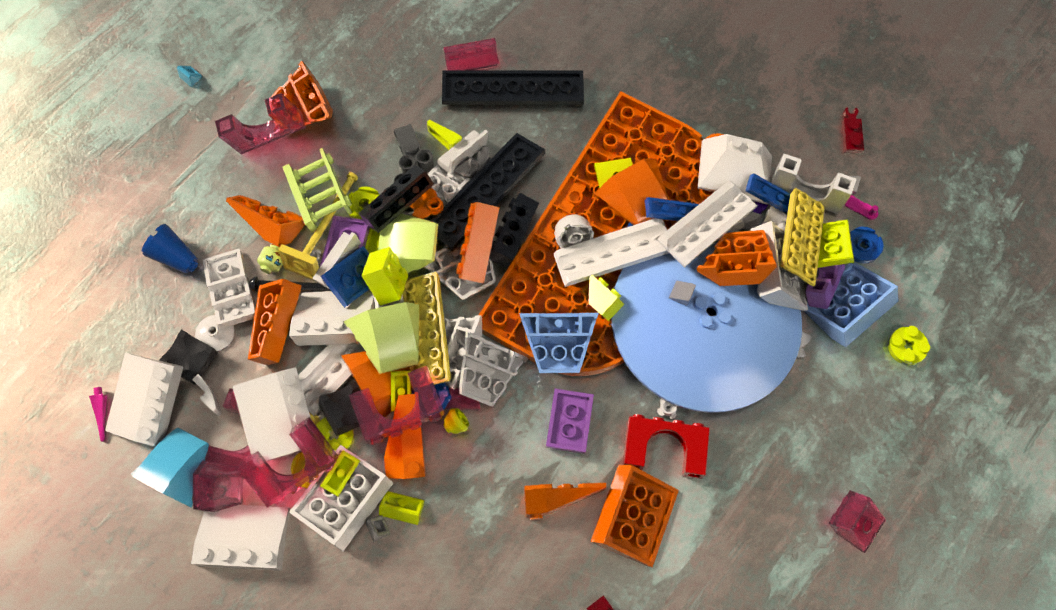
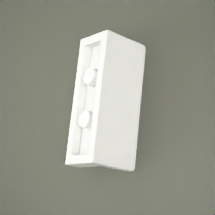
[437,130,489,174]
[313,232,361,289]

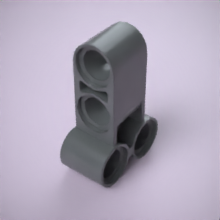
[393,124,434,173]

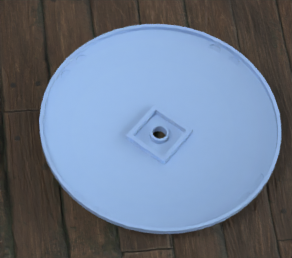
[611,231,802,413]

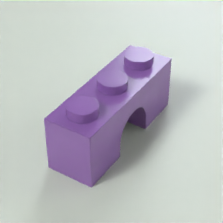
[806,264,845,309]

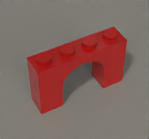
[623,414,710,479]

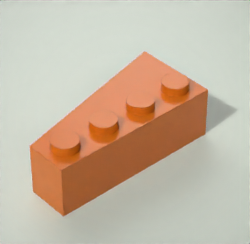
[456,202,500,283]
[248,279,302,365]

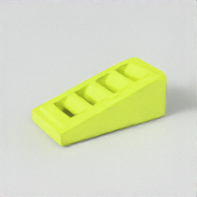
[427,120,462,150]

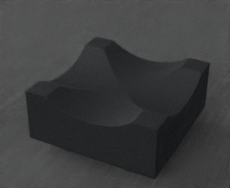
[159,329,218,385]
[318,382,374,436]

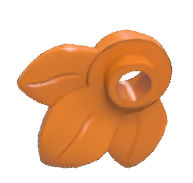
[410,188,444,219]

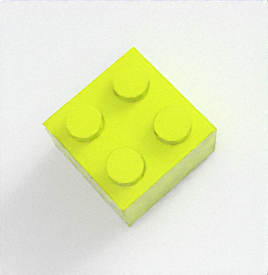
[361,247,408,306]

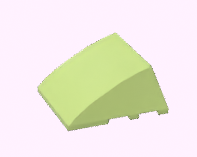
[378,213,438,273]
[344,302,419,374]

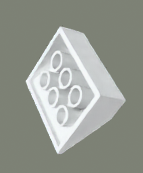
[751,221,808,311]
[289,289,375,346]
[105,353,183,446]
[232,367,318,465]
[289,445,393,551]
[191,503,290,571]

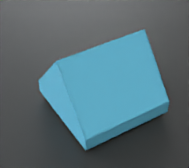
[177,66,202,87]

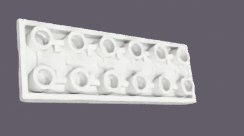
[657,180,758,268]
[554,218,669,287]
[298,343,365,416]

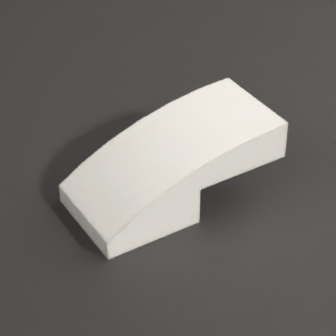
[192,374,221,416]

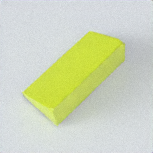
[391,370,411,412]
[320,450,360,497]
[379,491,425,525]

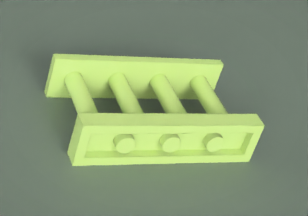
[283,148,352,232]

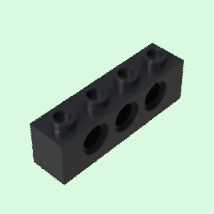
[358,165,435,233]
[489,193,539,269]

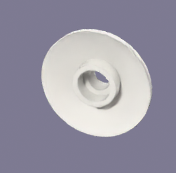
[195,315,235,352]

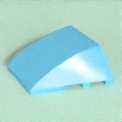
[131,428,209,508]

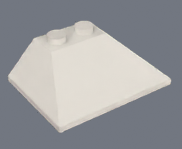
[698,134,772,204]

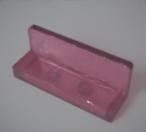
[443,38,499,70]

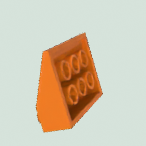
[591,465,679,568]

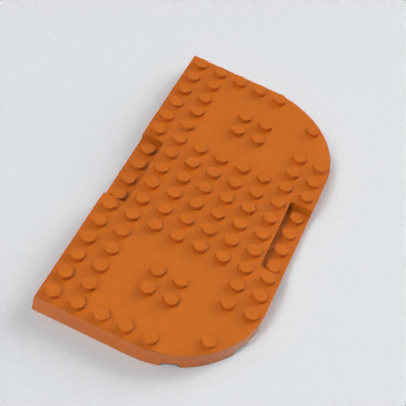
[479,91,714,376]

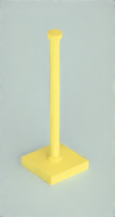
[278,172,358,281]

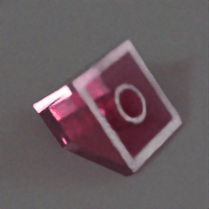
[193,461,243,512]
[829,490,886,553]

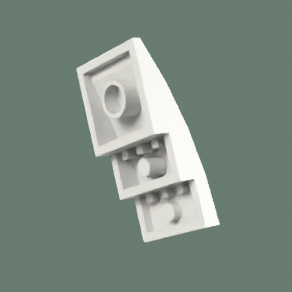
[203,248,256,329]

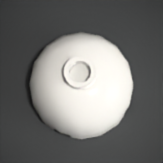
[554,214,594,249]

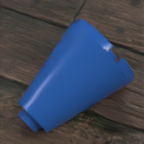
[142,224,198,273]

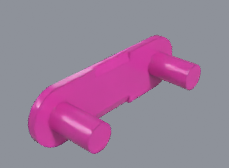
[844,195,879,220]

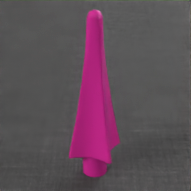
[89,387,108,442]

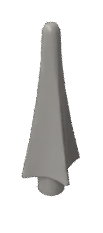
[476,146,491,174]

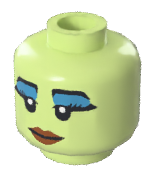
[257,245,283,274]

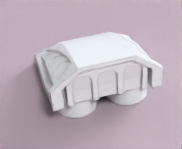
[428,164,471,207]

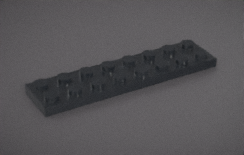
[442,70,584,105]
[431,133,545,252]

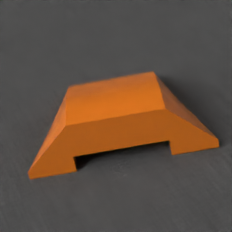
[265,61,333,133]
[594,159,669,225]
[696,230,777,286]
[341,351,412,418]

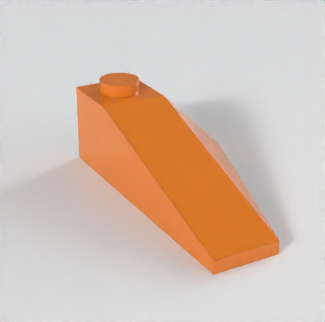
[226,195,305,247]
[384,393,427,479]
[524,483,606,520]

